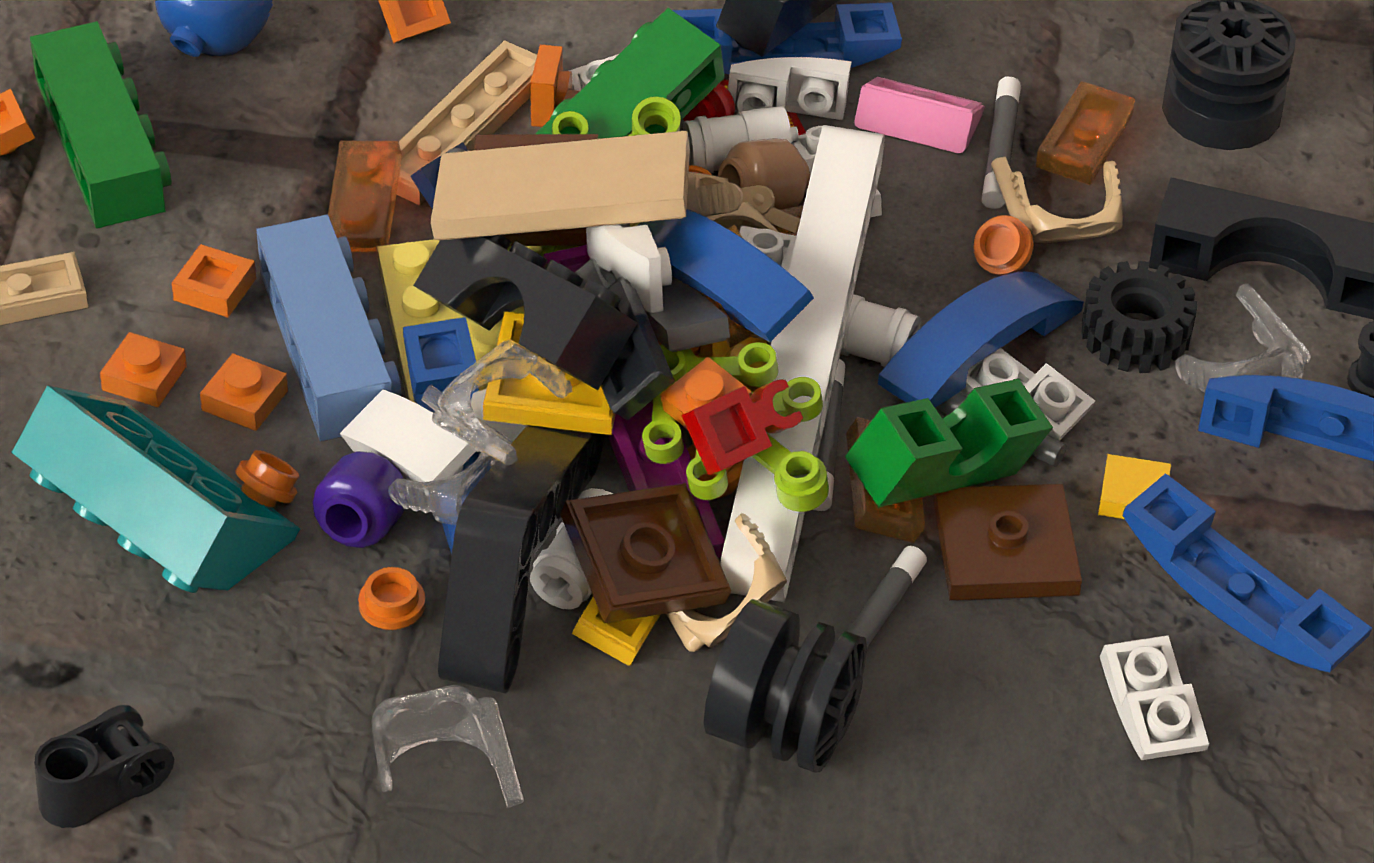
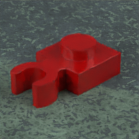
[681,379,803,475]

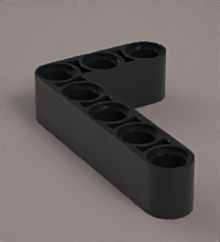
[438,425,604,694]

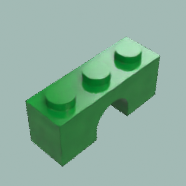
[845,378,1053,507]

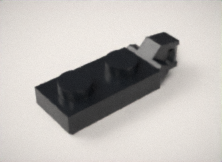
[575,258,675,420]

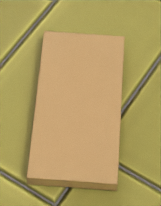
[431,131,690,241]

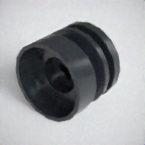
[1162,0,1296,150]
[703,599,867,773]

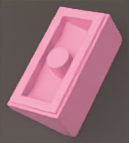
[854,77,984,153]

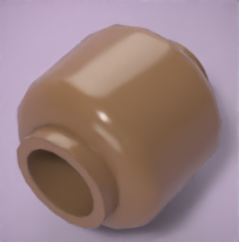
[718,138,810,213]

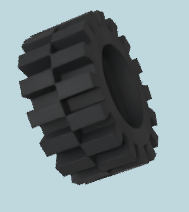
[1081,261,1197,373]

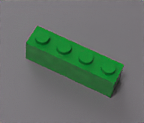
[535,8,725,139]
[30,21,172,229]

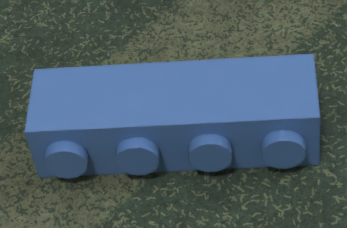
[256,214,401,441]

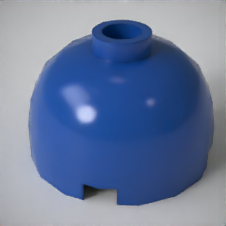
[155,0,273,57]

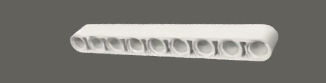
[720,125,885,602]

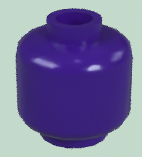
[312,451,408,548]

